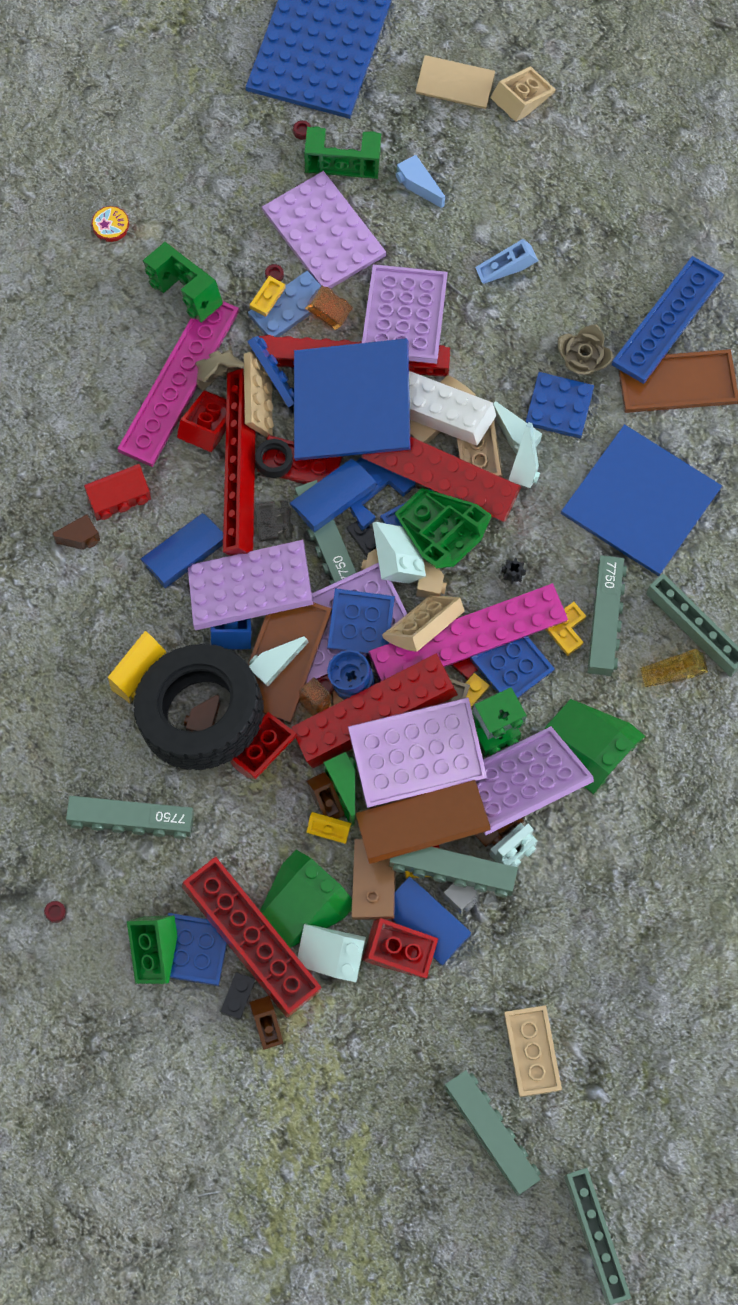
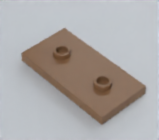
[352,839,396,920]

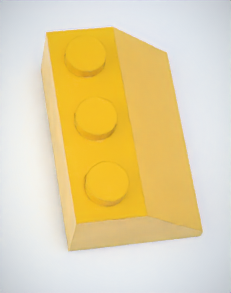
[108,631,166,704]

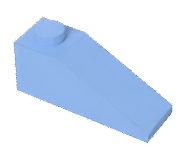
[396,155,445,208]
[475,239,538,284]

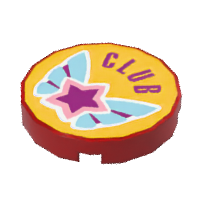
[92,206,129,242]

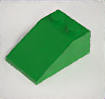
[324,752,357,827]
[127,915,177,984]

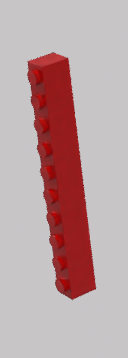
[259,335,450,377]
[223,368,255,556]

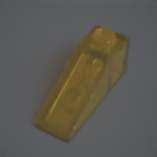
[640,649,708,687]

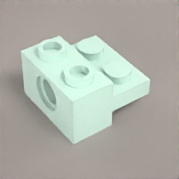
[489,823,537,867]

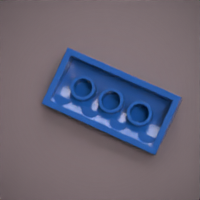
[290,458,376,533]
[141,513,223,588]
[392,876,471,966]

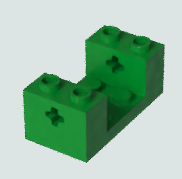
[304,126,382,179]
[143,242,223,323]
[472,687,527,757]

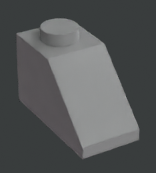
[443,883,476,914]

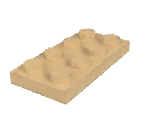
[244,352,274,438]
[504,1005,562,1098]

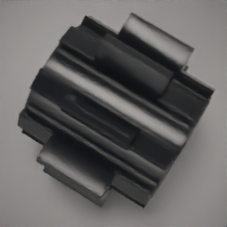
[501,558,526,584]

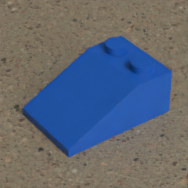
[210,618,251,649]

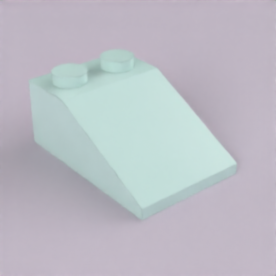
[373,522,426,584]
[298,924,366,982]

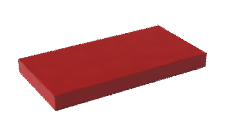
[257,435,343,484]

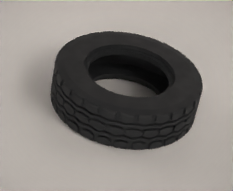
[133,644,264,770]

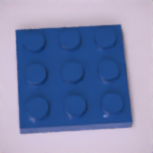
[526,372,594,439]
[327,588,395,654]
[470,636,555,698]
[168,913,227,986]

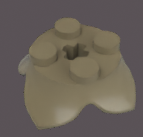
[558,324,613,376]
[196,350,244,391]

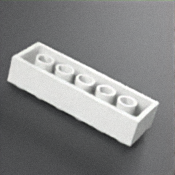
[409,371,496,446]

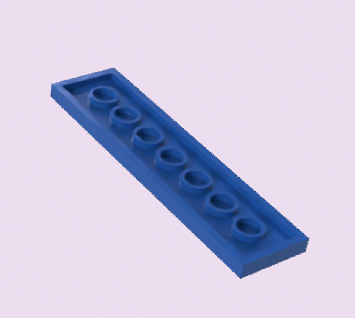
[612,256,724,384]

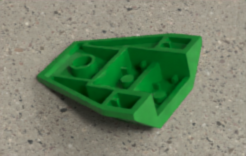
[395,488,492,569]
[544,699,645,795]
[260,849,352,948]

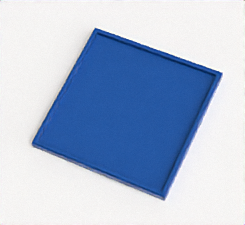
[294,338,411,461]
[561,424,722,576]

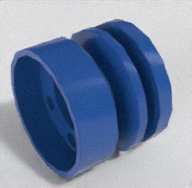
[327,650,375,700]

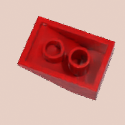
[177,390,227,452]
[362,918,438,979]

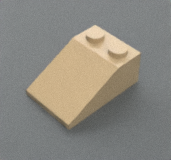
[490,66,556,121]

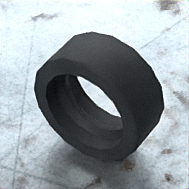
[255,439,293,478]

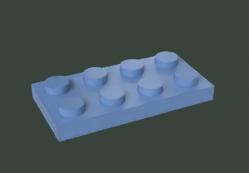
[248,271,331,337]

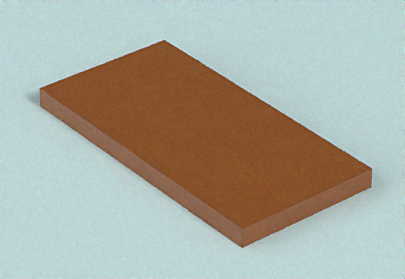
[618,349,738,413]
[248,602,332,723]
[356,780,491,864]

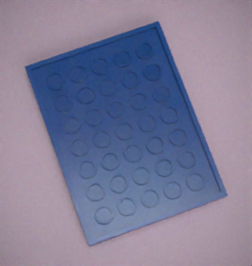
[246,0,392,119]

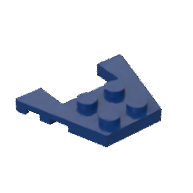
[350,458,416,531]

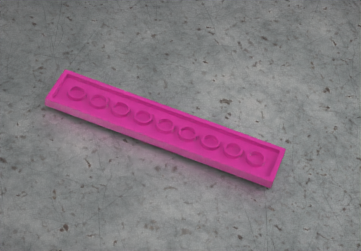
[117,301,239,467]
[368,583,568,682]

